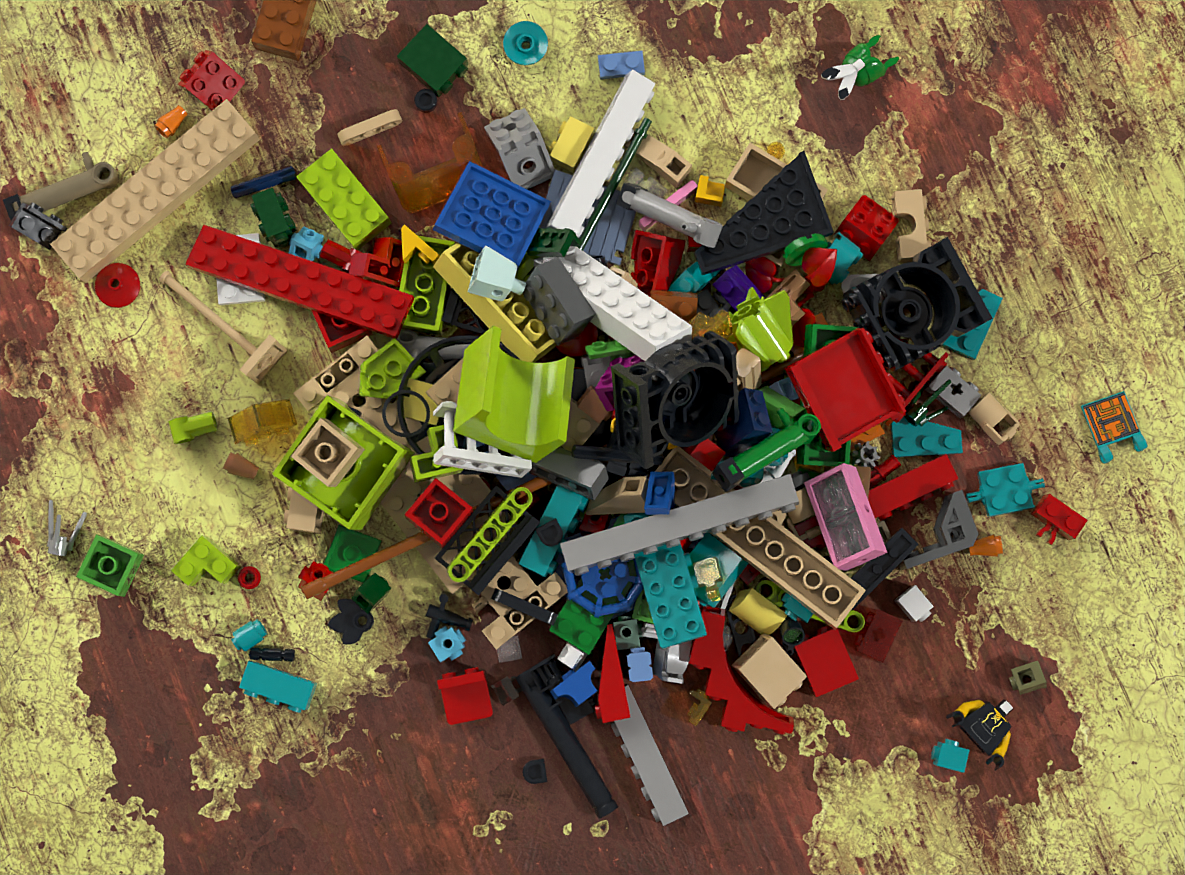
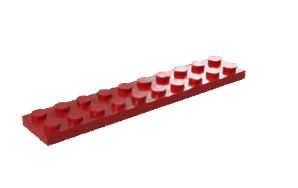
[185,224,414,339]

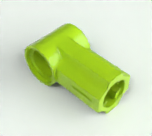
[168,411,218,444]

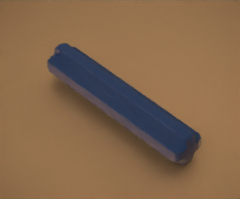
[230,166,297,199]

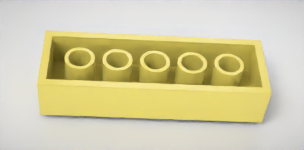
[433,242,557,363]

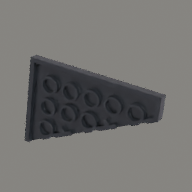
[694,151,834,275]

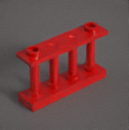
[885,337,949,426]

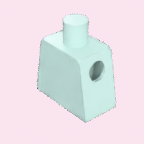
[467,246,526,301]

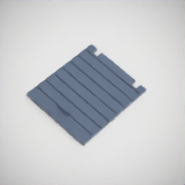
[539,170,636,266]

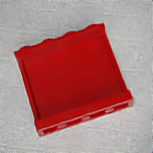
[784,328,906,452]

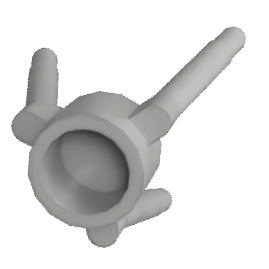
[47,500,87,556]

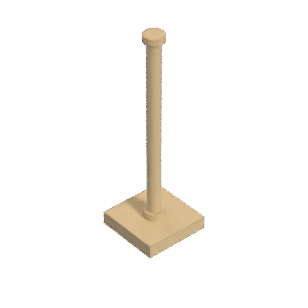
[159,271,288,385]

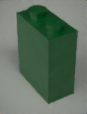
[397,24,468,98]

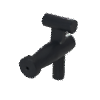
[425,590,473,639]

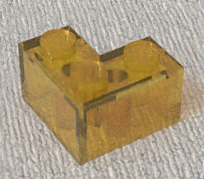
[227,399,297,446]

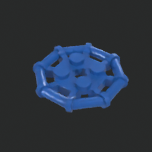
[561,536,644,618]

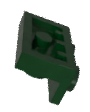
[526,227,582,258]

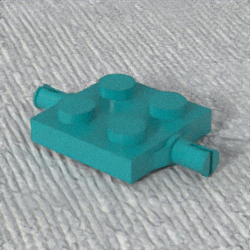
[966,463,1045,518]

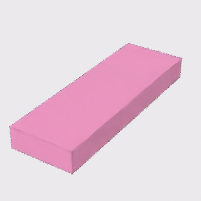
[639,180,698,231]

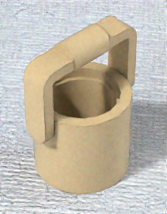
[967,392,1020,445]
[786,487,822,541]

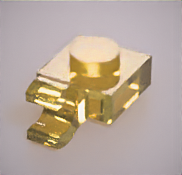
[693,557,723,602]

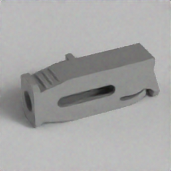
[641,623,692,684]

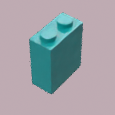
[689,532,749,608]

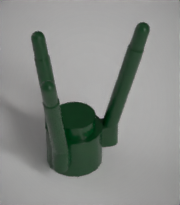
[904,379,952,427]

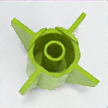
[705,287,793,372]

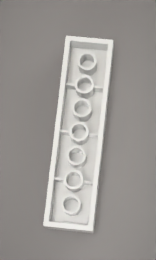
[534,246,692,361]

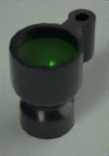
[779,611,805,656]

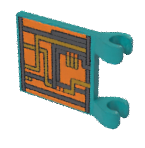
[1081,391,1148,464]

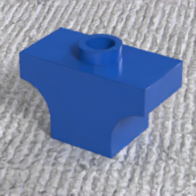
[550,661,597,707]

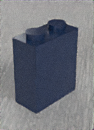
[714,388,773,458]

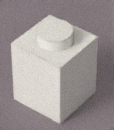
[894,585,934,622]

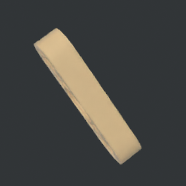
[337,109,402,146]

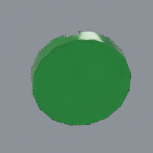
[783,233,828,266]

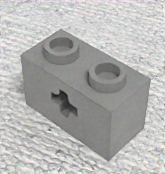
[925,366,982,418]

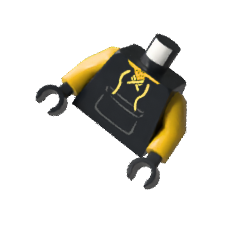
[946,699,1013,771]

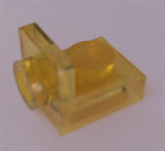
[687,688,712,726]

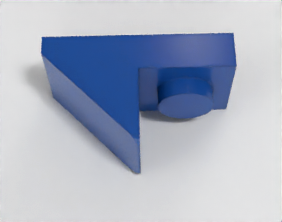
[644,472,675,515]

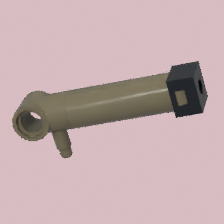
[3,152,120,221]

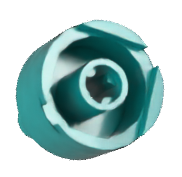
[827,232,863,285]

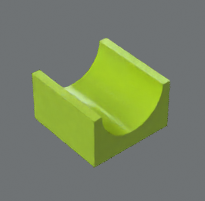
[453,326,575,463]
[272,395,415,530]

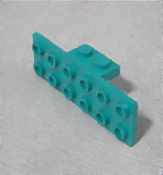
[624,509,707,649]

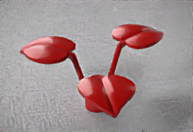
[745,247,837,348]

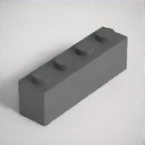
[522,446,608,500]

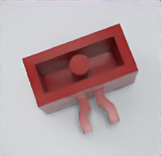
[1031,493,1088,545]

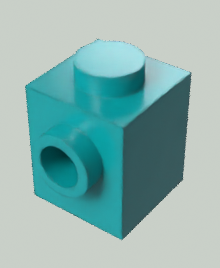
[782,593,814,623]
[931,739,970,773]

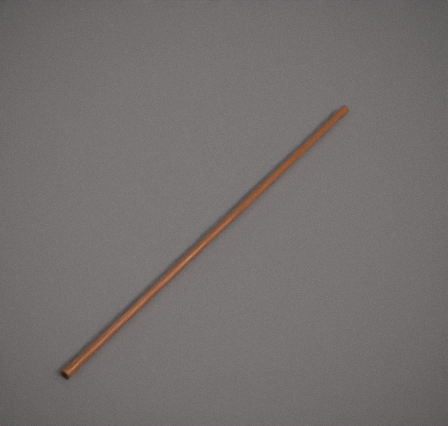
[301,293,932,599]

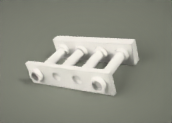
[433,401,532,478]

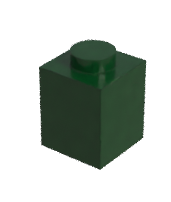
[351,573,392,614]

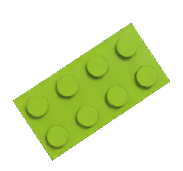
[296,148,391,250]
[399,235,455,335]

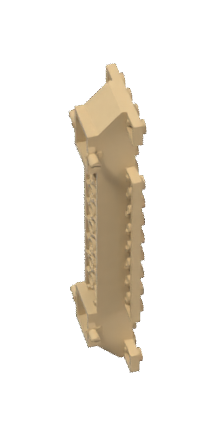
[294,336,568,649]

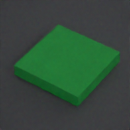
[324,525,382,583]

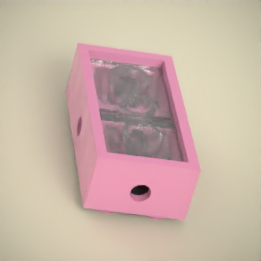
[804,463,887,571]

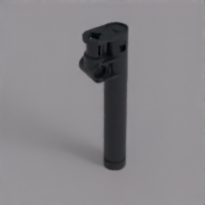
[515,654,619,819]

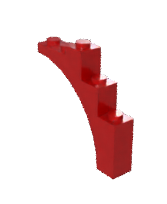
[689,605,794,734]

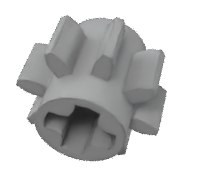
[850,441,880,469]

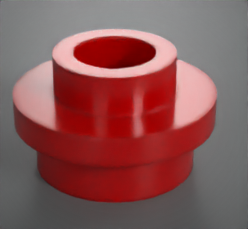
[238,566,261,589]

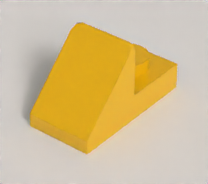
[401,225,440,265]

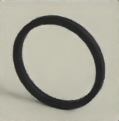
[382,390,430,437]

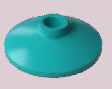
[503,21,548,66]

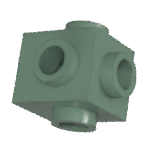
[613,615,643,650]

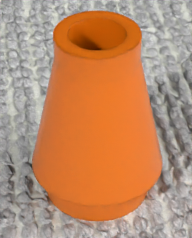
[154,105,188,138]
[969,534,1003,557]

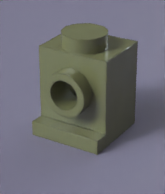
[1009,661,1047,695]

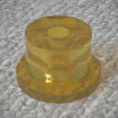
[767,142,785,160]

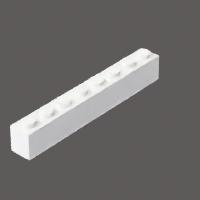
[545,70,655,238]

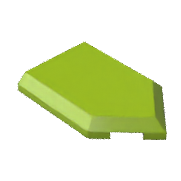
[359,338,426,399]

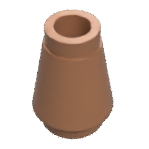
[223,452,259,480]

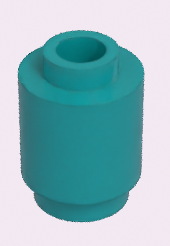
[231,619,268,652]

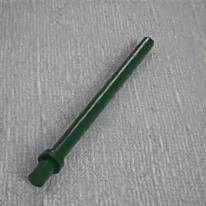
[578,118,652,251]

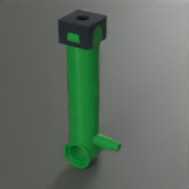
[712,408,821,492]

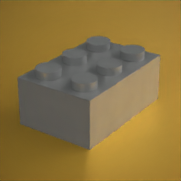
[523,257,596,346]

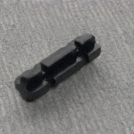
[249,647,295,662]

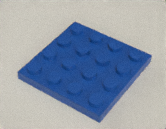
[433,161,551,269]

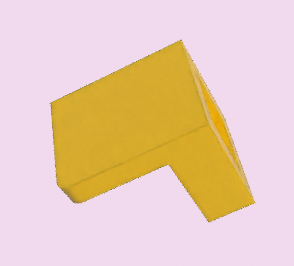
[695,175,725,207]

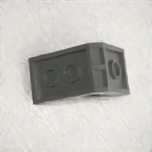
[898,490,978,571]

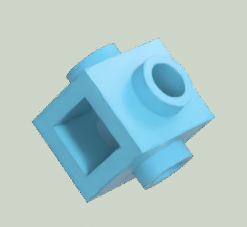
[289,227,324,261]
[428,626,466,662]

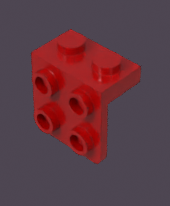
[178,50,245,110]
[833,195,899,261]
[437,667,493,725]

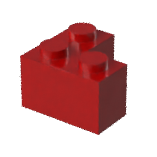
[349,237,404,288]

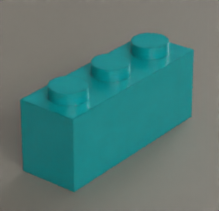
[239,661,317,713]

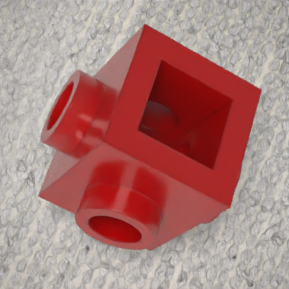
[298,561,333,601]

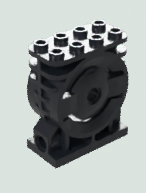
[841,237,993,374]
[611,331,740,469]

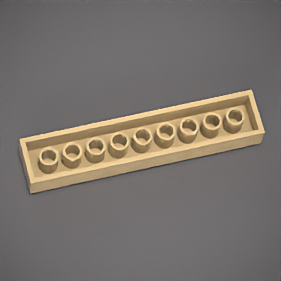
[50,99,260,283]
[648,446,866,630]

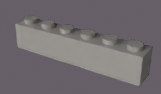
[611,685,689,826]

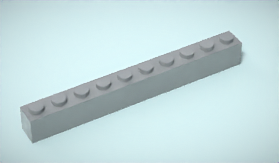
[560,474,799,575]

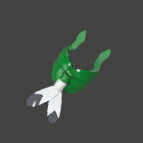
[821,35,899,100]

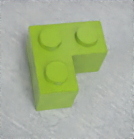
[409,425,463,483]
[171,535,241,586]

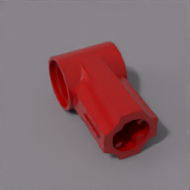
[320,239,362,274]

